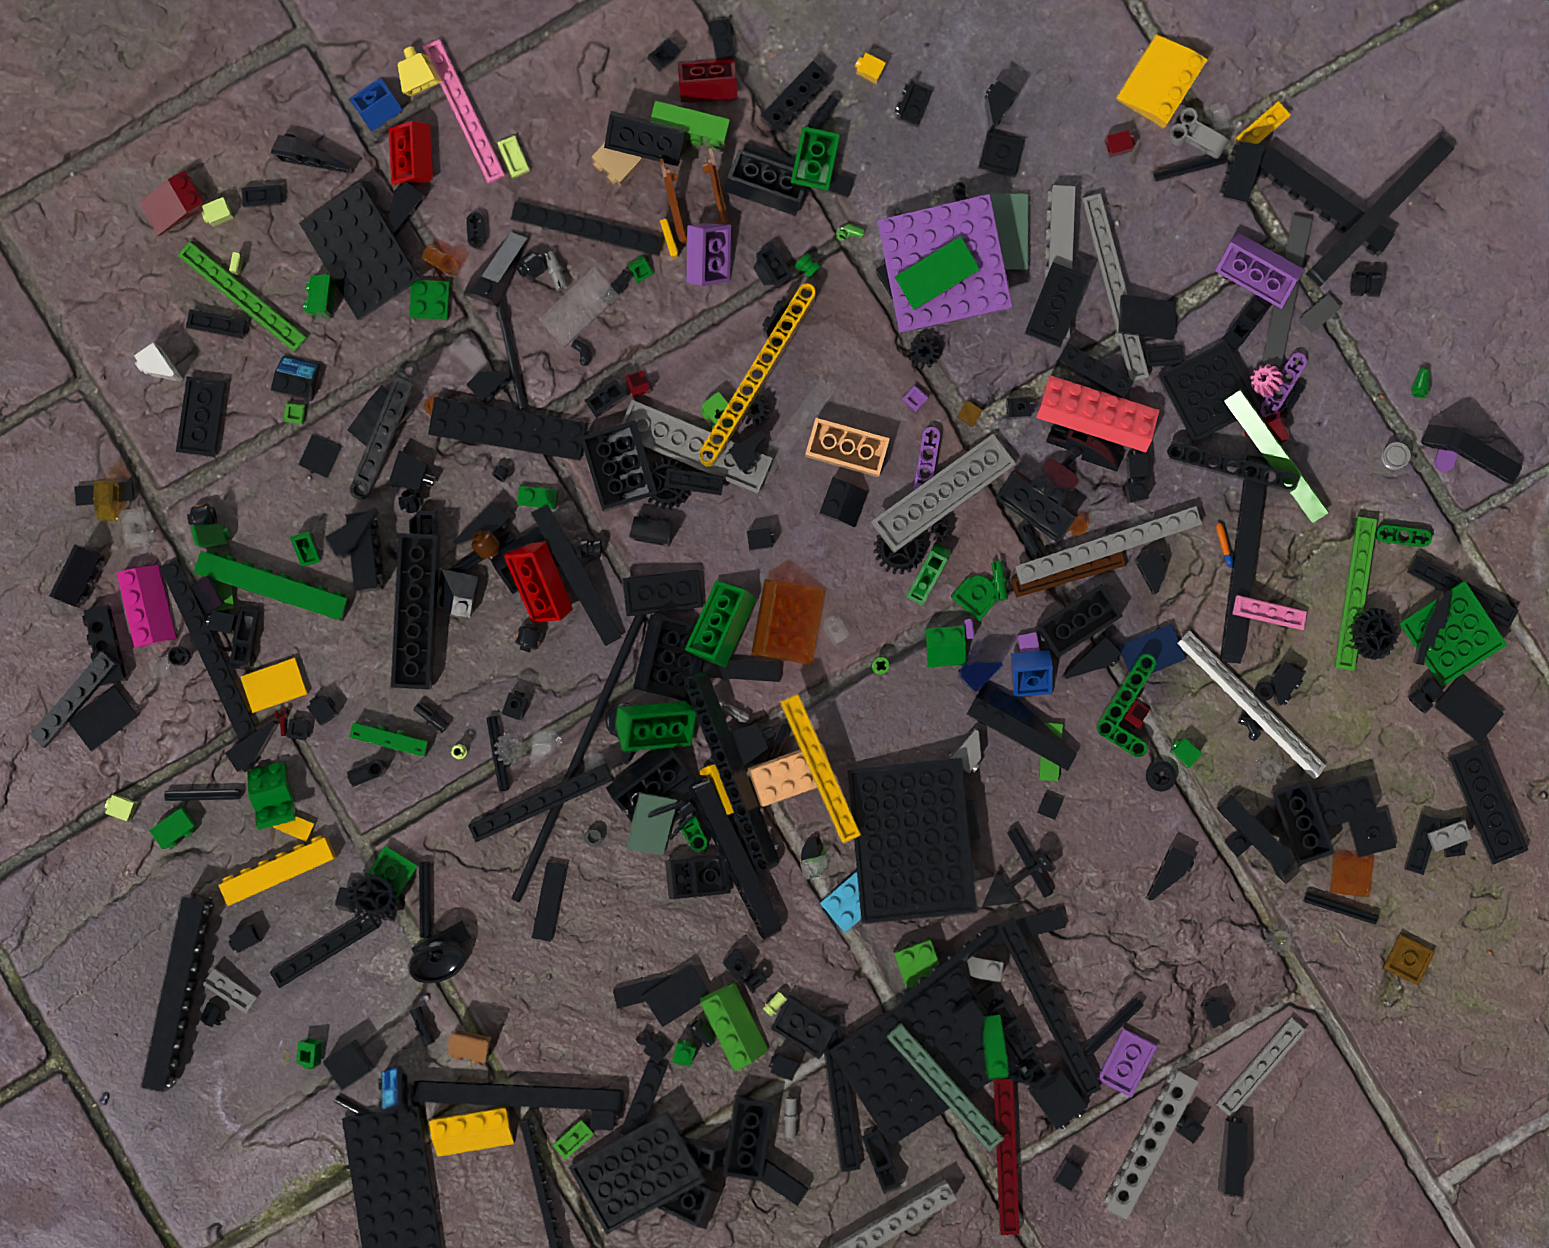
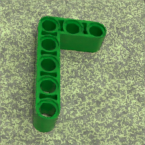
[1096,653,1156,757]

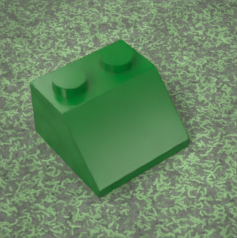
[303,275,336,319]
[925,626,966,668]

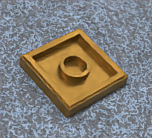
[1382,934,1435,986]

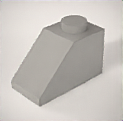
[950,729,981,773]
[961,956,1004,982]

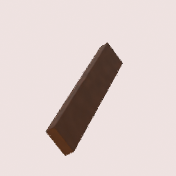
[1010,551,1127,598]

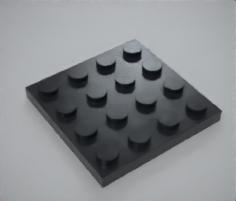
[1158,340,1262,443]

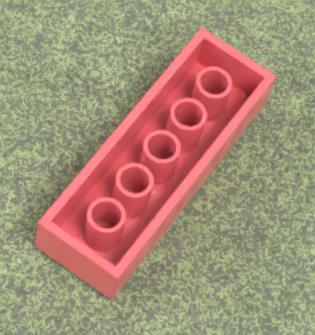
[1036,375,1159,452]

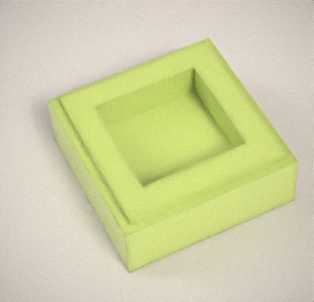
[229,252,244,275]

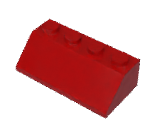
[504,542,573,622]

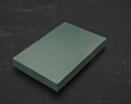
[626,792,677,855]

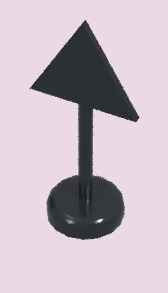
[982,848,1056,907]

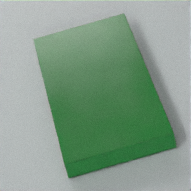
[895,236,980,311]

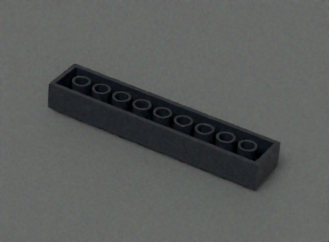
[141,894,214,1093]

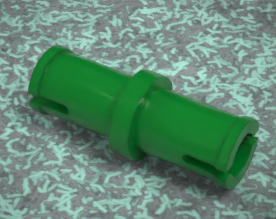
[991,561,1008,601]

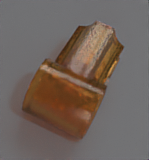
[422,244,460,276]

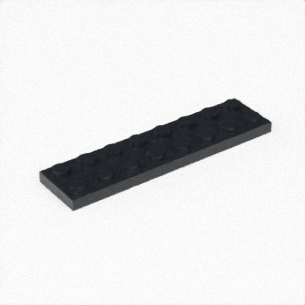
[428,397,586,461]

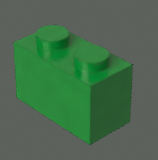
[149,807,198,850]

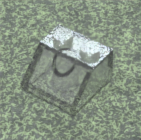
[530,730,562,769]

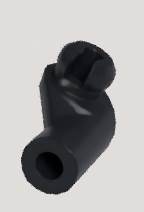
[571,339,592,366]
[1237,714,1261,741]

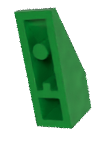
[190,524,231,549]
[906,542,952,606]
[982,1015,1009,1079]

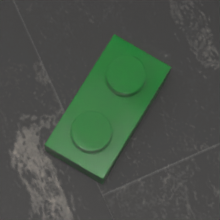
[517,486,558,510]

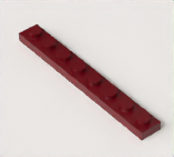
[993,1078,1020,1235]

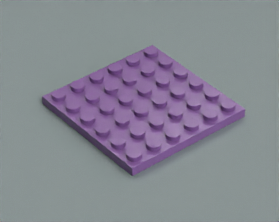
[877,194,1013,333]

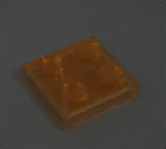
[1329,855,1373,897]

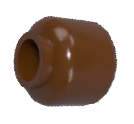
[471,530,500,559]

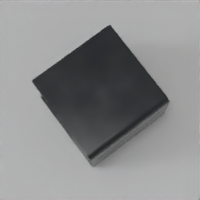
[323,1039,375,1091]

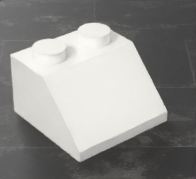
[134,343,183,381]

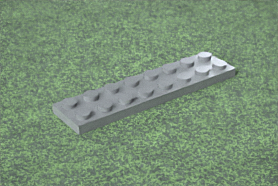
[622,400,773,494]
[871,434,1016,553]

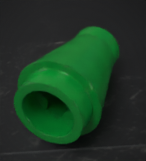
[1410,369,1430,398]

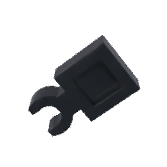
[636,1030,671,1064]

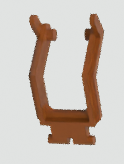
[659,147,729,244]

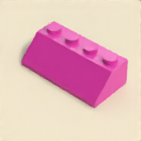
[117,565,177,648]

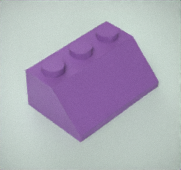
[686,223,731,286]

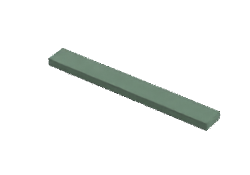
[887,1023,1004,1152]

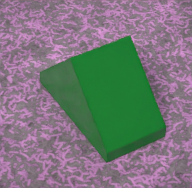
[290,532,320,567]

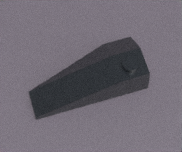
[271,133,353,174]

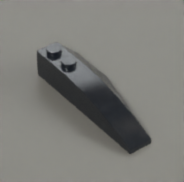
[967,682,1077,771]

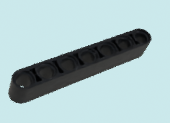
[1167,443,1298,492]

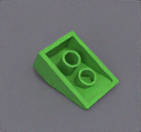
[893,939,939,989]

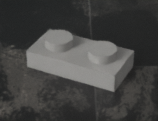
[1427,820,1472,852]

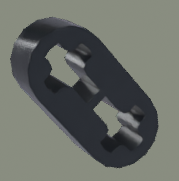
[466,212,486,250]

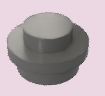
[584,827,604,847]

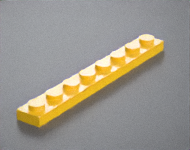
[780,694,860,843]

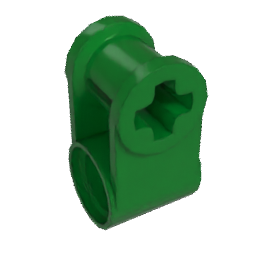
[678,814,708,852]

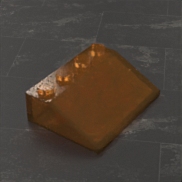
[751,579,825,666]

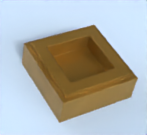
[957,401,983,427]

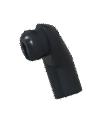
[953,182,970,202]

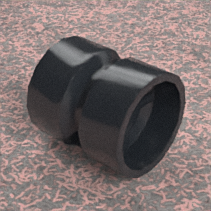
[1350,271,1382,297]
[1407,677,1445,714]

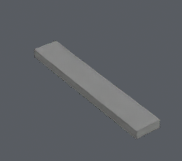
[1216,1017,1306,1117]

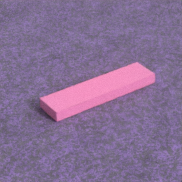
[1233,596,1307,630]

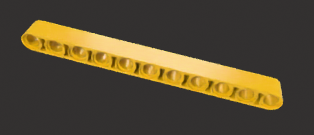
[699,283,816,467]

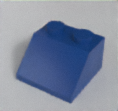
[349,78,402,131]
[1011,650,1052,697]

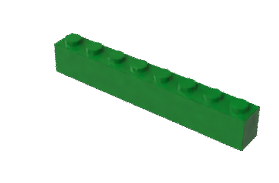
[193,549,349,622]

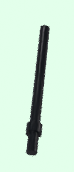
[496,298,526,409]

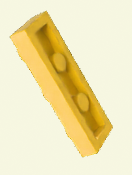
[1234,101,1291,144]

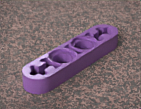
[1258,353,1307,418]
[913,427,940,491]

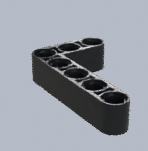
[1421,424,1522,485]
[1216,795,1301,884]

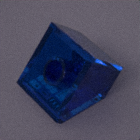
[957,662,1003,693]

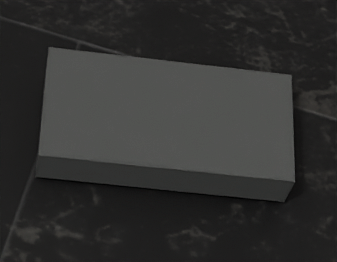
[1299,294,1341,334]

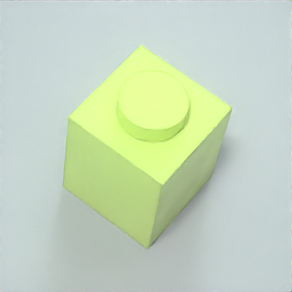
[202,197,234,227]
[105,795,138,821]

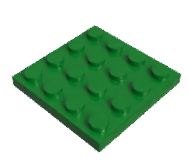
[1399,581,1507,687]

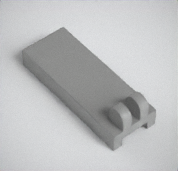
[202,968,257,1014]

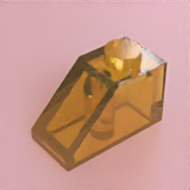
[93,480,119,521]

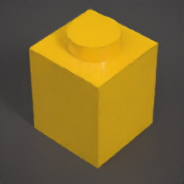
[855,53,886,84]

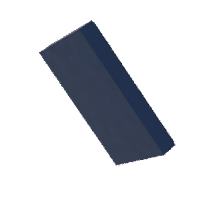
[1118,624,1186,681]

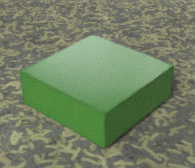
[283,402,306,424]

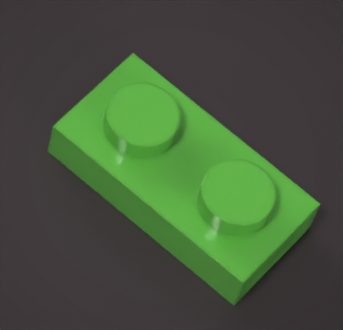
[553,1119,594,1160]

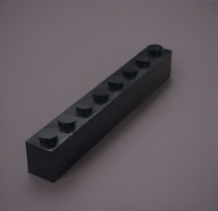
[1257,146,1395,256]

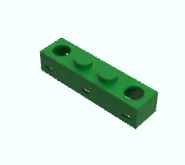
[349,723,430,757]

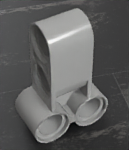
[1170,108,1229,158]

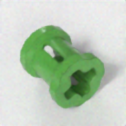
[872,657,889,675]

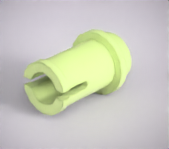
[451,744,467,759]
[763,991,787,1016]

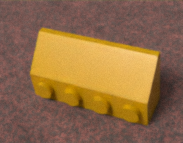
[429,1106,514,1157]

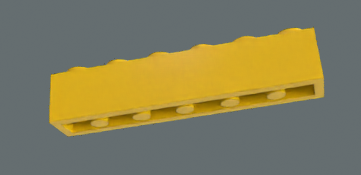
[218,835,337,906]

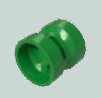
[795,253,821,280]

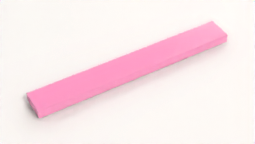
[423,39,505,184]

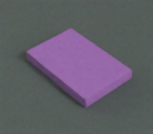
[1096,1028,1158,1098]

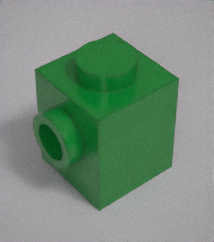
[672,1039,696,1067]

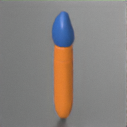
[1216,522,1233,568]

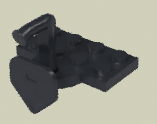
[995,446,1082,542]

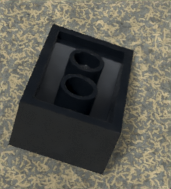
[347,385,414,446]
[657,1183,721,1229]

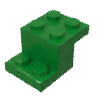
[247,761,296,830]

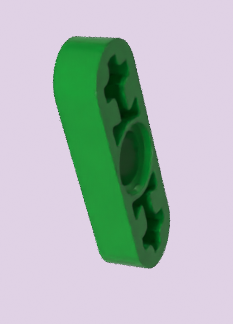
[1375,525,1432,548]

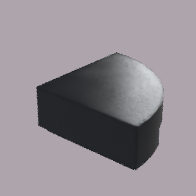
[801,837,820,861]

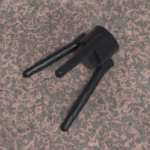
[648,800,696,840]

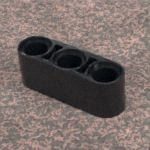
[761,1158,809,1206]

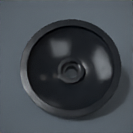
[408,941,466,983]

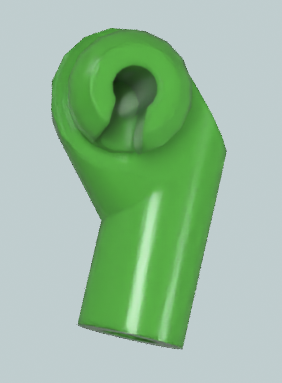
[836,224,865,241]

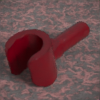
[275,709,288,736]

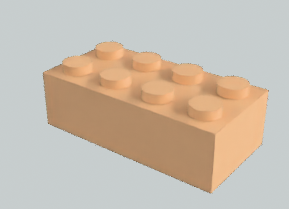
[805,418,890,478]
[747,743,830,807]

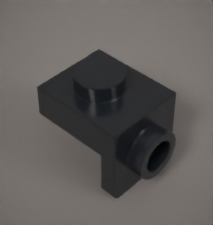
[647,38,680,72]

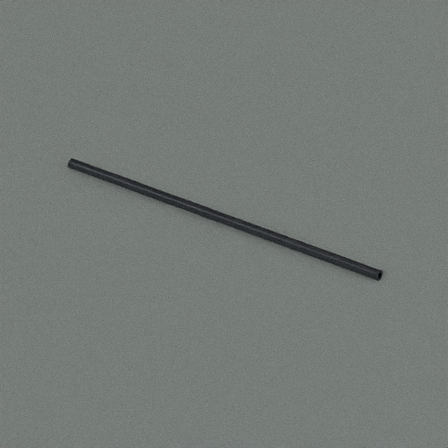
[511,614,646,902]

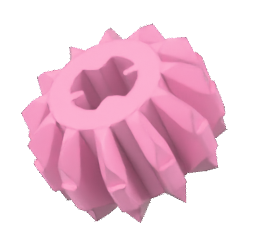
[1250,364,1283,397]

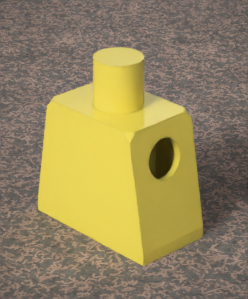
[398,47,442,96]

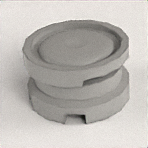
[1381,442,1411,471]

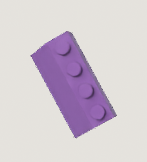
[1216,232,1305,309]

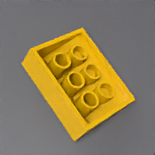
[1116,34,1208,129]

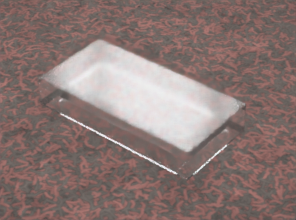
[448,334,489,375]

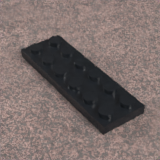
[1447,743,1529,865]

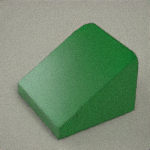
[626,255,654,283]

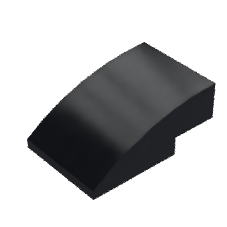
[665,855,731,899]

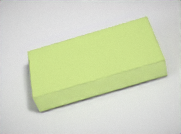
[497,135,530,178]

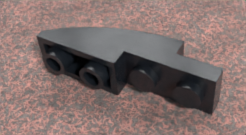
[1046,425,1123,472]

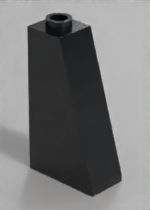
[1218,1117,1248,1198]

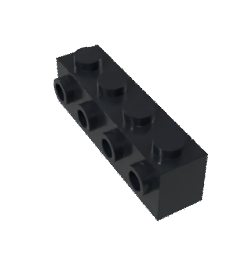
[761,61,830,135]

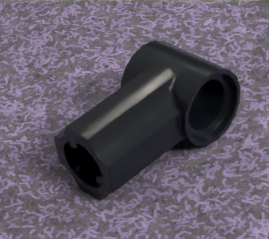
[347,760,387,787]

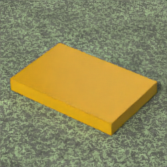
[240,658,308,713]

